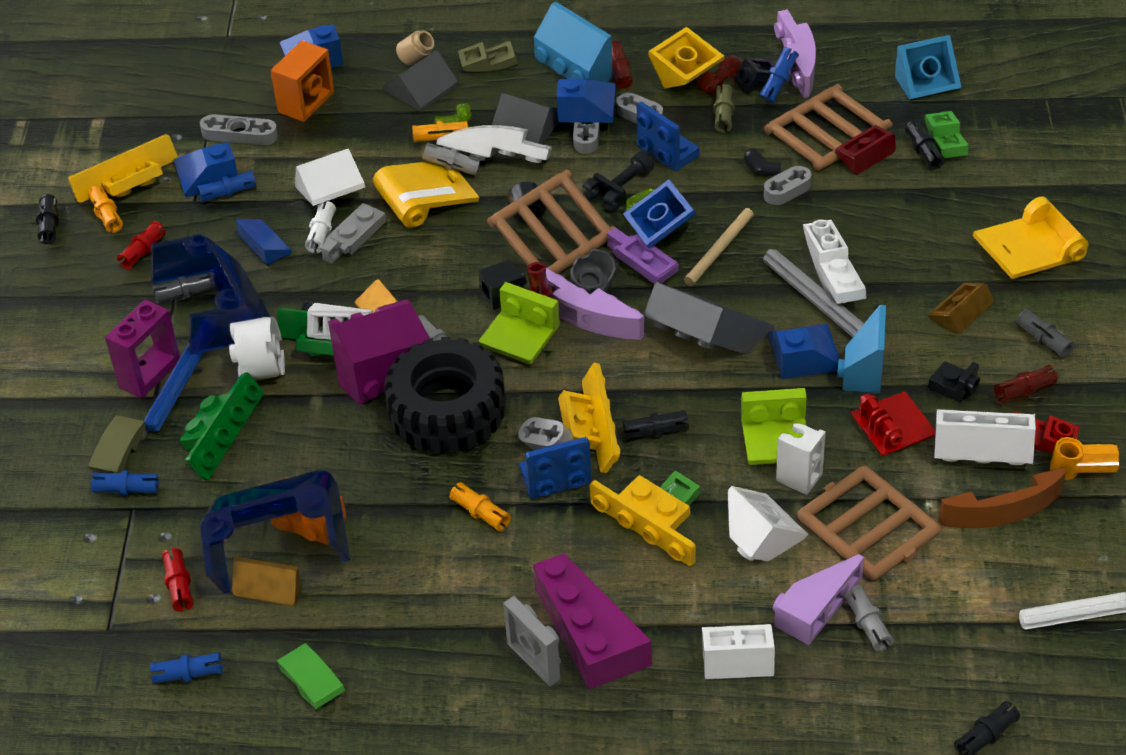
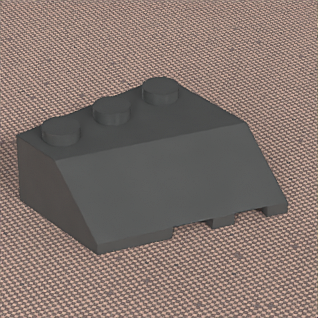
[644,282,775,354]

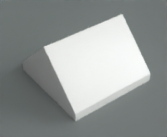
[294,148,365,206]

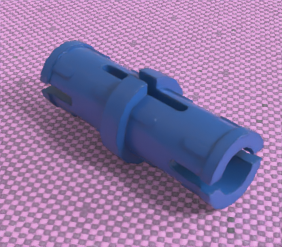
[759,47,799,103]
[197,170,257,203]
[91,471,159,496]
[150,652,223,685]

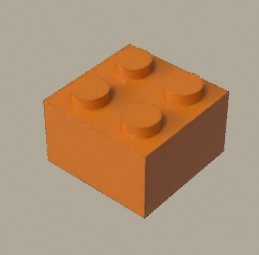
[270,40,335,122]

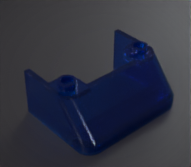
[151,234,271,355]
[200,470,351,593]

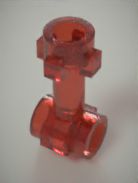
[697,55,741,94]

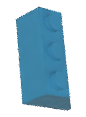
[534,1,613,82]

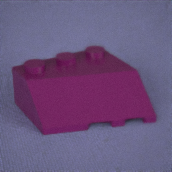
[328,299,430,405]

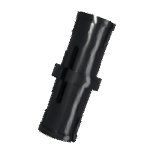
[905,119,945,170]
[36,194,59,244]
[623,410,689,440]
[954,701,1020,755]

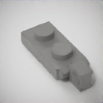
[320,203,386,264]

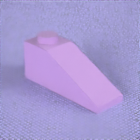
[773,554,864,645]

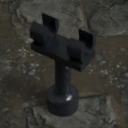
[582,151,654,212]

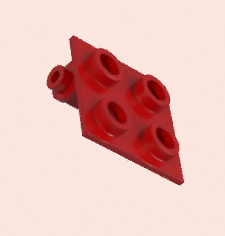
[850,391,936,456]

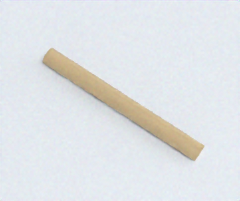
[684,208,754,286]

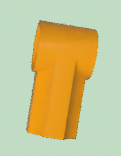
[1050,437,1119,480]

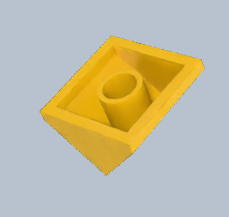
[648,27,724,89]

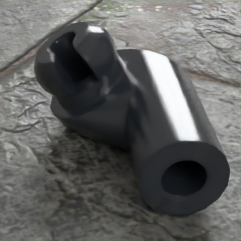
[744,149,781,176]

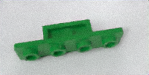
[277,308,348,356]
[179,372,264,480]

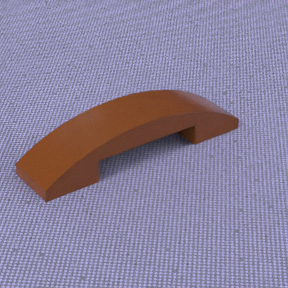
[939,467,1066,528]

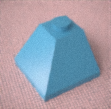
[837,305,886,393]

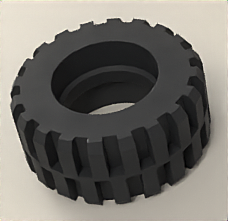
[384,337,506,454]

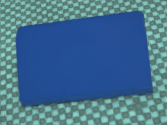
[235,219,292,265]

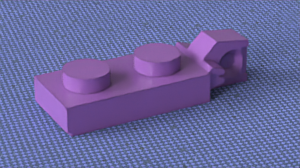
[607,227,678,284]

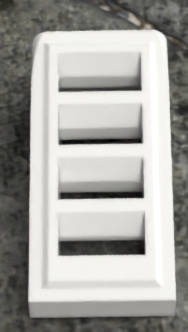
[307,303,373,339]

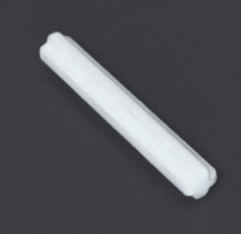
[1019,592,1126,630]

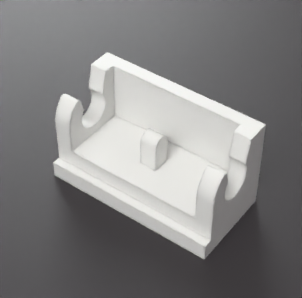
[776,424,826,495]
[702,624,775,679]

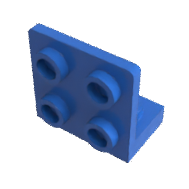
[636,101,700,172]
[519,437,592,499]

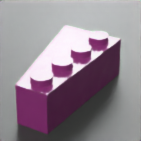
[533,553,652,689]

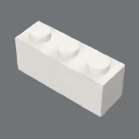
[934,409,1036,465]

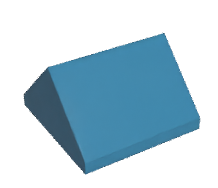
[895,35,962,100]

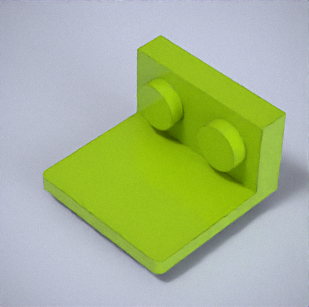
[479,282,560,364]
[741,388,807,465]

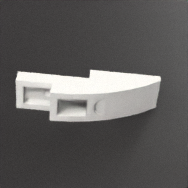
[436,125,552,163]
[803,220,866,304]

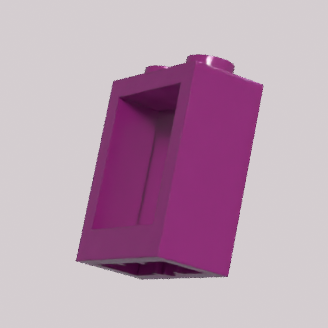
[105,299,180,399]

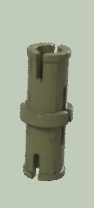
[713,84,735,133]

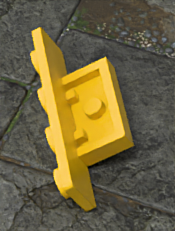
[68,134,178,203]
[558,363,620,474]
[589,475,696,567]

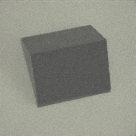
[383,50,459,112]
[492,93,560,144]

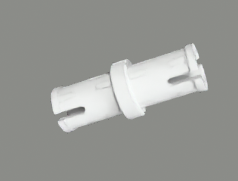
[305,201,336,253]

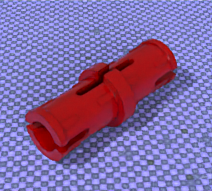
[117,221,166,270]
[161,548,194,612]

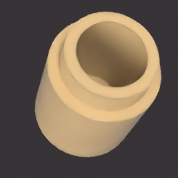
[396,30,434,66]

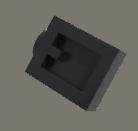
[735,57,775,94]
[928,361,980,403]

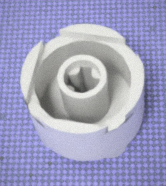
[229,317,285,381]

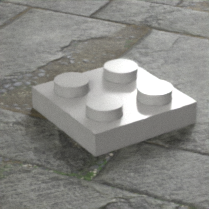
[503,596,561,687]

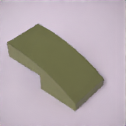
[458,41,518,72]
[89,415,146,473]

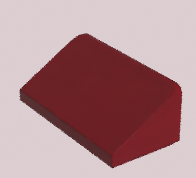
[835,125,896,175]

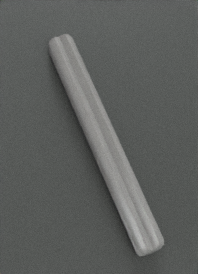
[763,249,864,337]

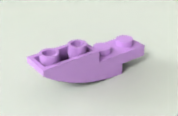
[774,9,816,98]
[539,268,644,340]

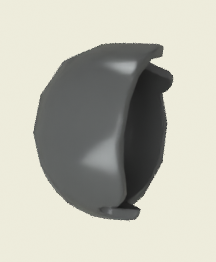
[570,249,616,294]

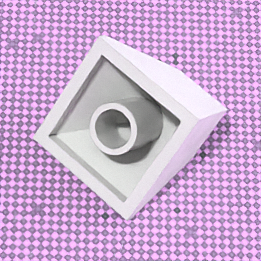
[728,486,808,561]

